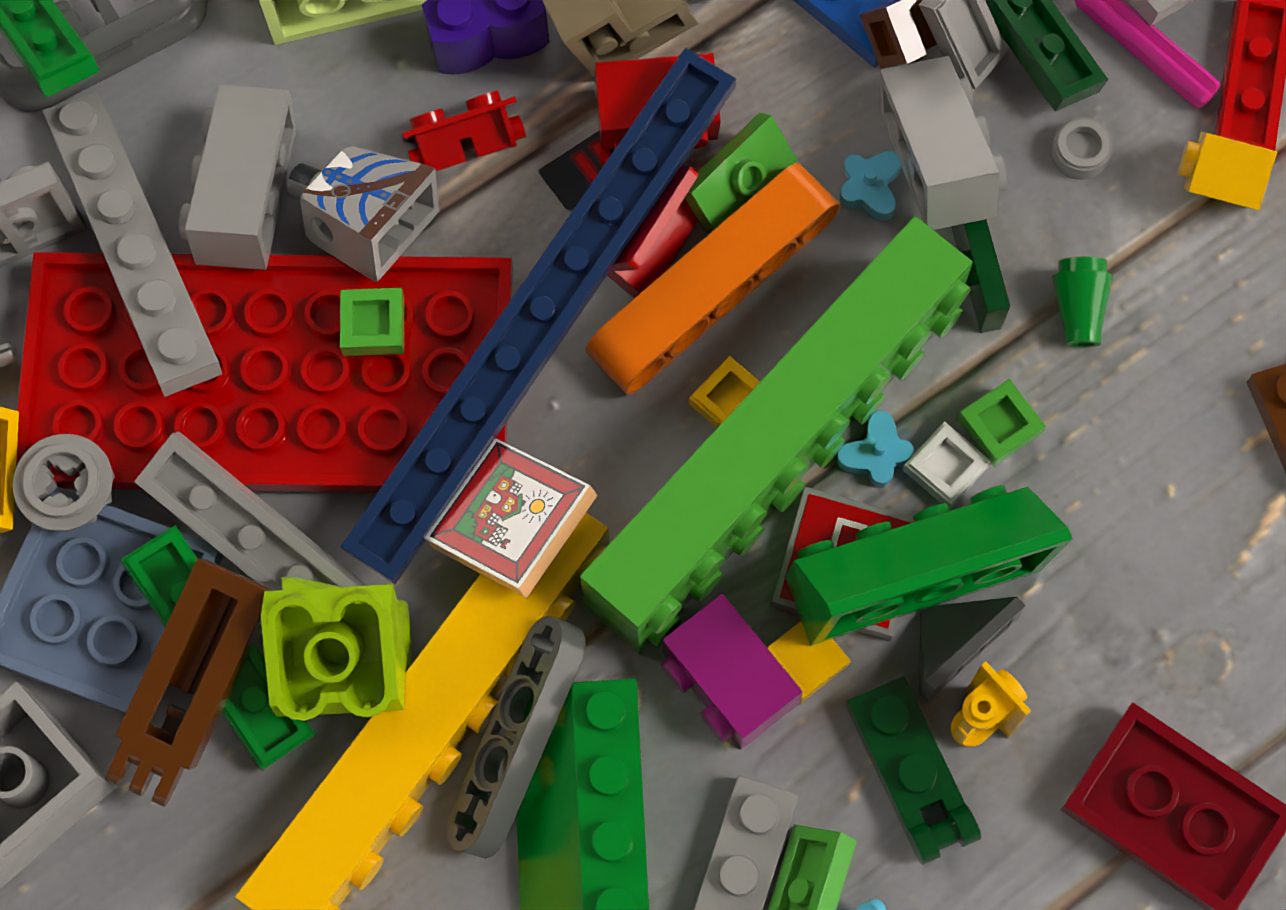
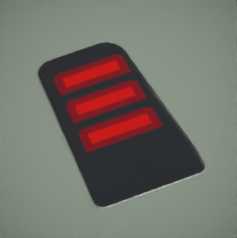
[539,131,614,210]

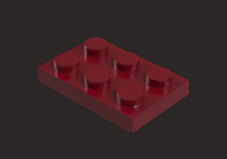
[1060,702,1286,910]

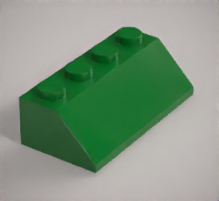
[785,485,1073,646]
[516,679,649,910]

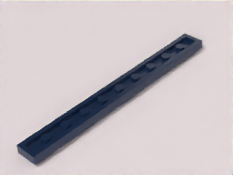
[341,47,736,585]

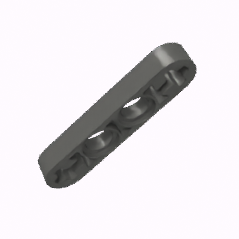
[447,616,585,859]

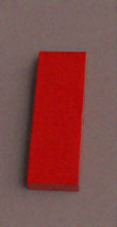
[1214,0,1286,151]

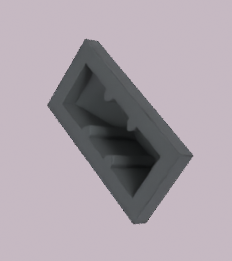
[919,596,1026,702]

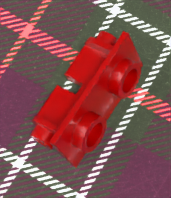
[401,90,526,171]

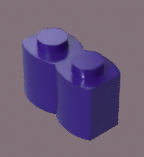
[422,0,550,75]

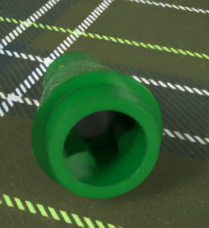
[1052,256,1113,348]

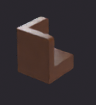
[860,0,937,69]

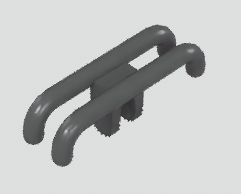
[0,0,208,111]

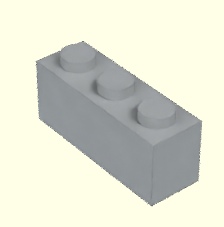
[880,56,1007,230]
[179,84,297,270]

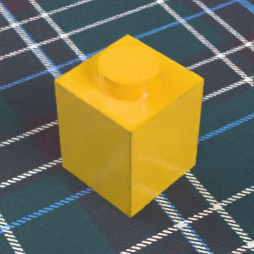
[1178,131,1278,210]

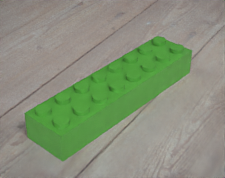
[580,216,973,655]

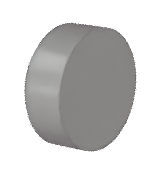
[1051,117,1113,179]

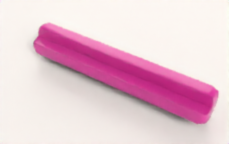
[1075,0,1220,109]

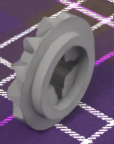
[13,434,115,533]

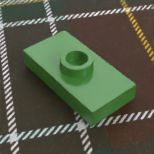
[684,112,798,234]

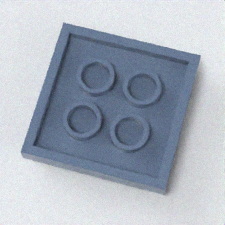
[0,486,223,715]

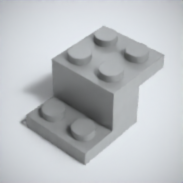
[0,162,87,267]

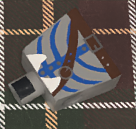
[287,146,440,282]

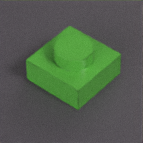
[340,288,404,356]
[957,379,1046,467]

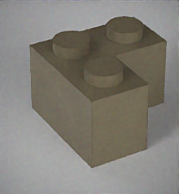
[542,0,698,78]

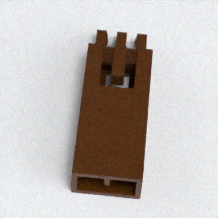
[105,558,274,807]

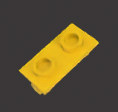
[950,661,1031,747]

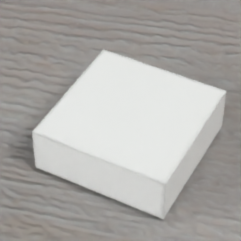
[902,421,991,508]

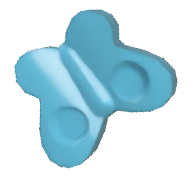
[839,151,901,221]
[837,410,914,488]

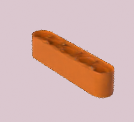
[585,163,841,395]

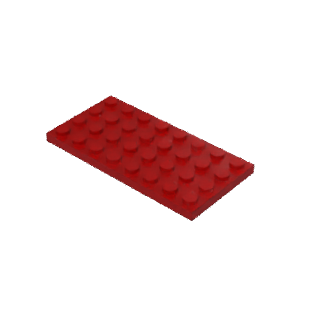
[16,252,513,493]

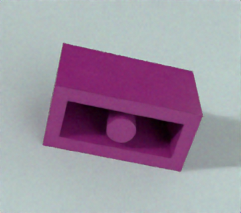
[661,593,803,750]

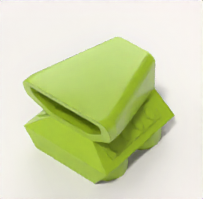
[261,576,412,721]

